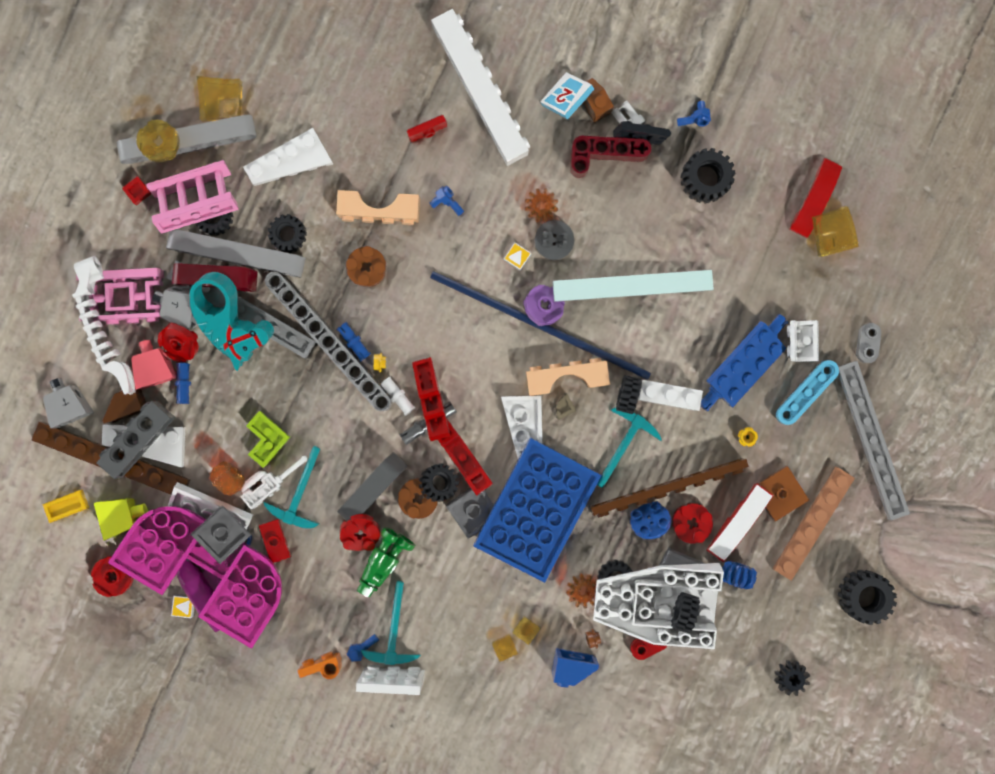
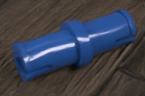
[336,322,371,361]
[175,363,191,404]

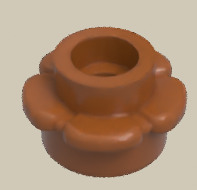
[585,629,601,649]

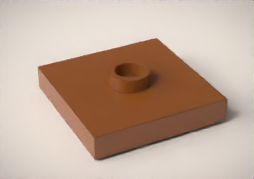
[758,466,809,522]

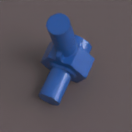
[677,101,711,127]
[429,186,464,216]
[347,634,379,662]

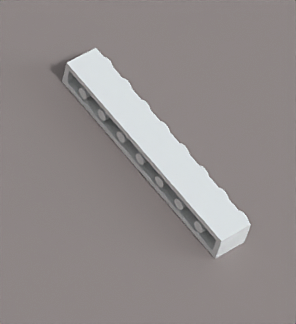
[431,9,530,166]

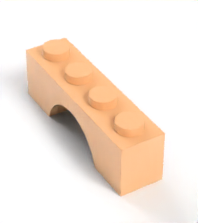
[336,190,420,225]
[526,358,610,396]

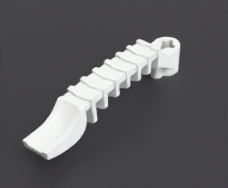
[72,256,135,395]

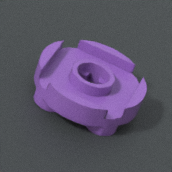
[523,285,565,326]

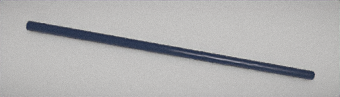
[430,271,651,380]

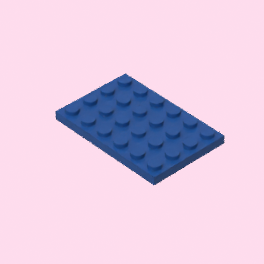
[473,438,602,583]

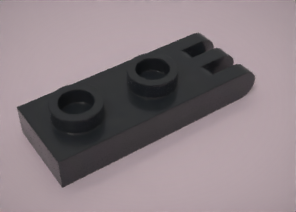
[613,121,672,145]

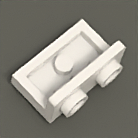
[787,320,819,362]

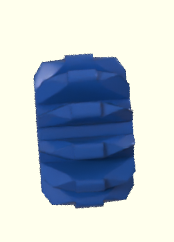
[722,561,757,589]

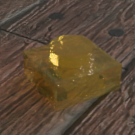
[512,615,541,645]
[492,634,518,662]

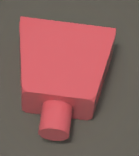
[131,340,177,390]

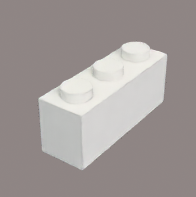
[638,380,703,411]

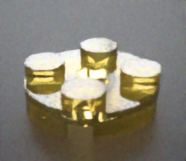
[136,120,180,162]

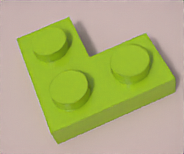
[246,411,291,468]

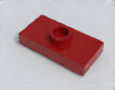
[407,115,447,142]
[259,519,292,563]

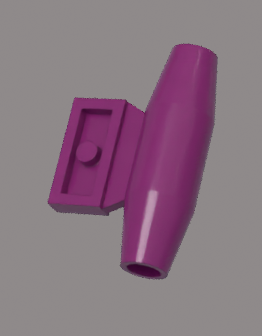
[176,559,222,633]

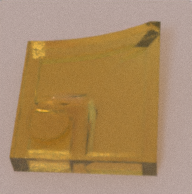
[197,76,242,122]
[812,206,859,257]

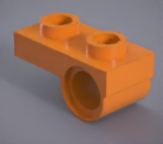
[297,652,342,679]

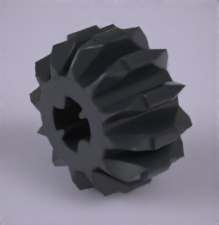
[774,660,810,696]

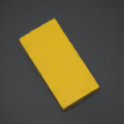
[42,489,90,523]

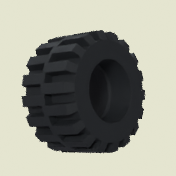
[680,148,736,204]
[838,570,897,625]

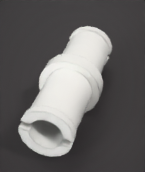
[380,377,416,416]

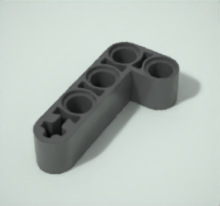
[337,452,408,521]

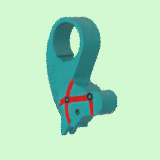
[189,272,274,371]

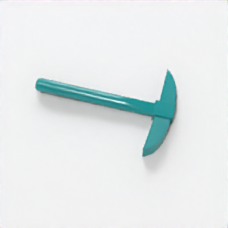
[597,408,662,488]
[263,446,320,529]
[361,581,421,665]

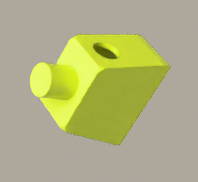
[94,498,148,541]

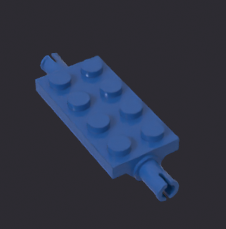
[701,314,789,412]

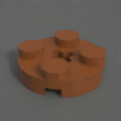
[346,246,387,287]
[398,478,438,519]

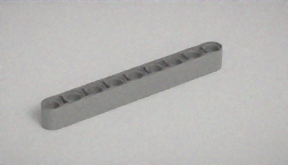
[265,272,392,411]

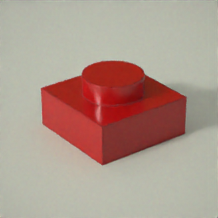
[122,176,151,206]

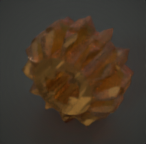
[525,188,558,223]
[209,461,245,496]
[566,573,597,609]

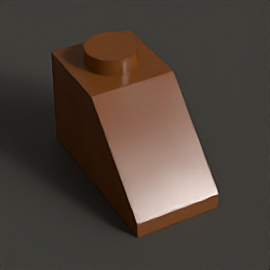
[583,78,614,123]

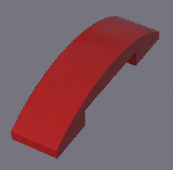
[789,158,843,238]
[438,419,493,496]

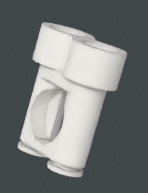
[611,101,646,125]

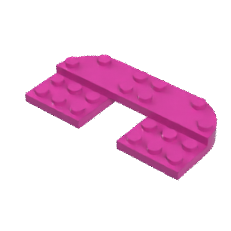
[108,506,282,649]

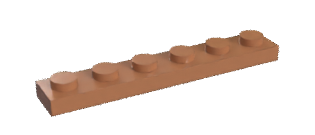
[772,467,855,581]

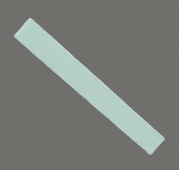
[552,270,714,302]

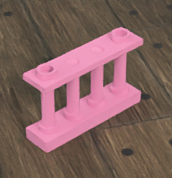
[146,160,239,234]

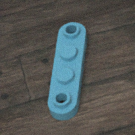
[776,360,839,425]

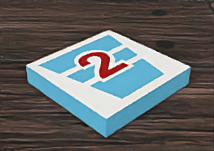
[540,72,594,119]

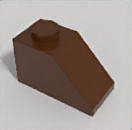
[102,388,146,424]

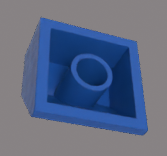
[552,648,599,688]

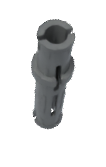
[399,402,457,445]

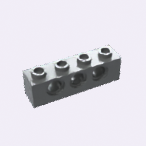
[97,401,176,479]

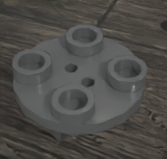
[534,220,574,260]

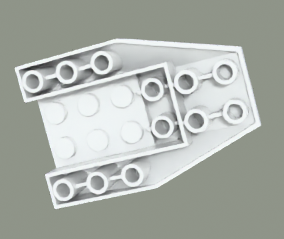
[593,563,724,649]

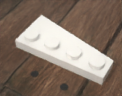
[243,128,333,186]
[501,396,542,459]
[102,425,186,468]
[168,482,253,530]

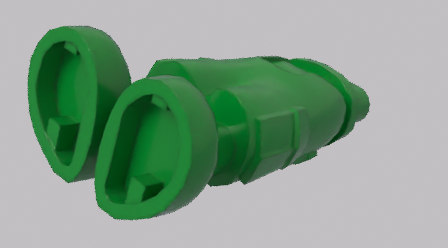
[357,527,416,597]

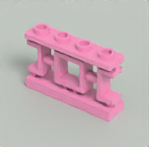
[76,268,164,325]

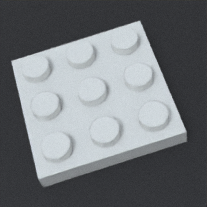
[356,665,425,695]

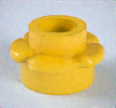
[373,353,386,372]
[738,427,758,447]

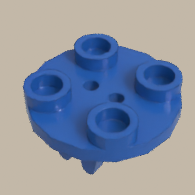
[630,501,671,539]

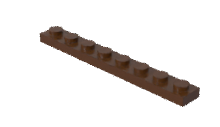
[31,422,191,495]
[589,458,749,518]

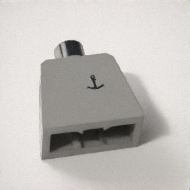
[152,286,204,331]
[43,378,94,428]

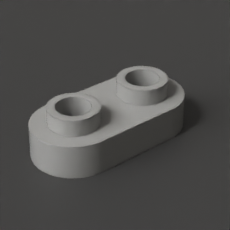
[856,323,881,363]

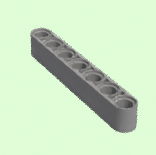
[117,115,257,164]
[166,229,306,278]

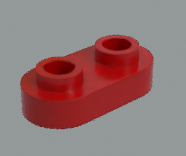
[630,638,667,660]

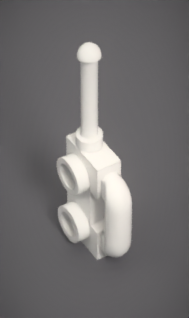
[240,456,307,510]

